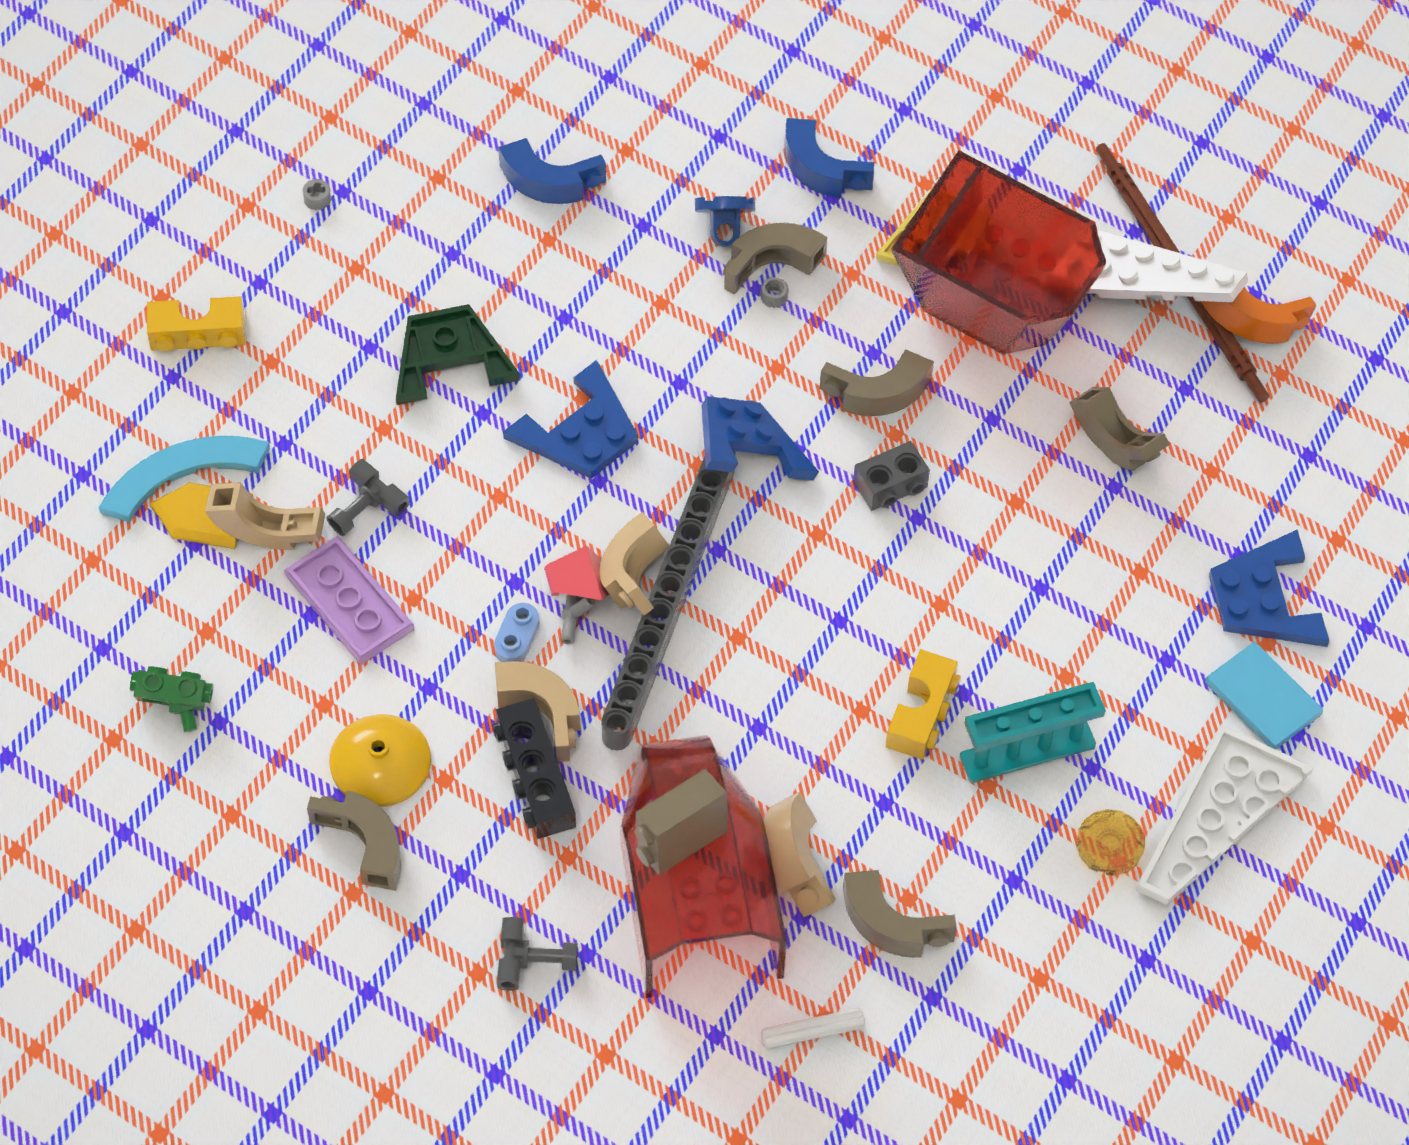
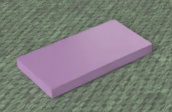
[284,535,415,665]

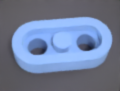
[494,603,539,662]

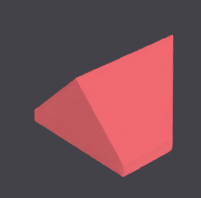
[544,546,609,600]

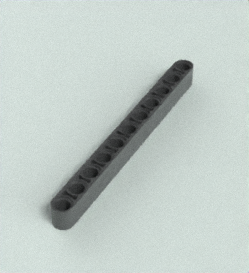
[601,451,736,751]

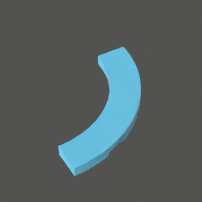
[99,436,270,522]

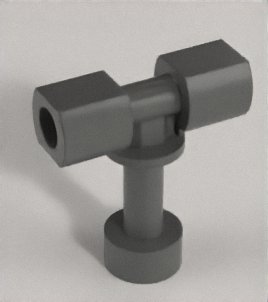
[326,458,409,536]
[497,917,578,991]

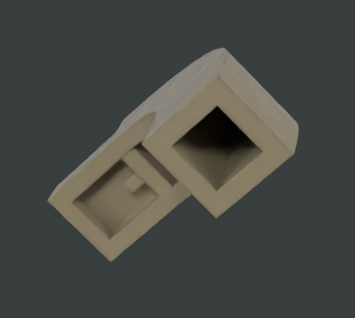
[723,223,827,295]
[820,349,934,416]
[1069,387,1170,471]
[307,791,401,891]
[843,870,957,958]

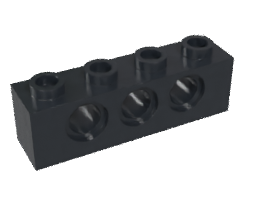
[492,698,576,839]

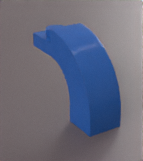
[785,118,875,198]
[498,138,606,204]

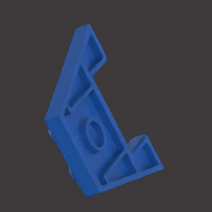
[503,360,638,479]
[701,396,819,481]
[1209,529,1329,647]

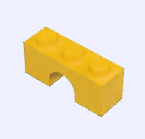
[147,296,245,351]
[885,649,961,760]

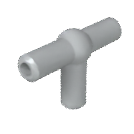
[561,595,595,644]

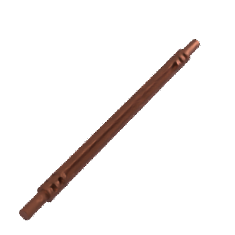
[1095,143,1270,403]

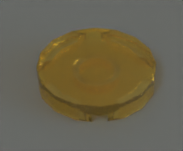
[1076,809,1145,876]

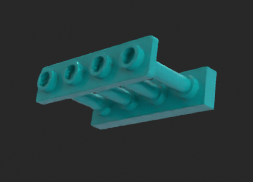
[960,681,1106,783]

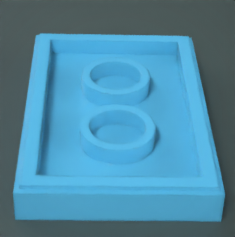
[1205,641,1324,749]

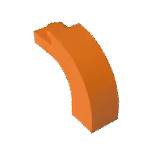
[1200,287,1317,344]

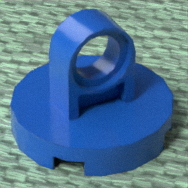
[695,196,755,247]

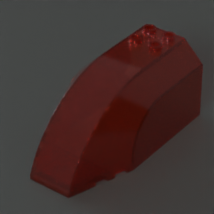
[620,735,787,998]

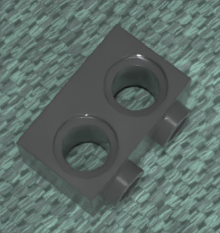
[853,441,930,511]

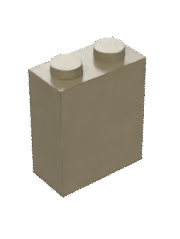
[635,769,728,875]

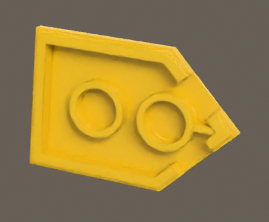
[149,482,252,549]

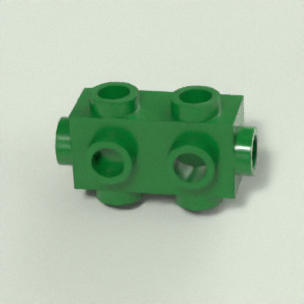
[130,666,214,732]

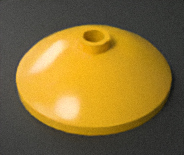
[329,714,431,807]

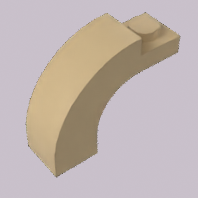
[205,482,326,550]
[599,512,669,616]
[495,661,581,762]
[762,792,836,917]

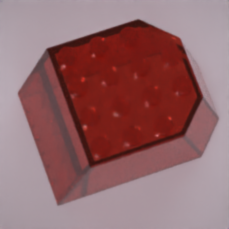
[891,150,1106,355]

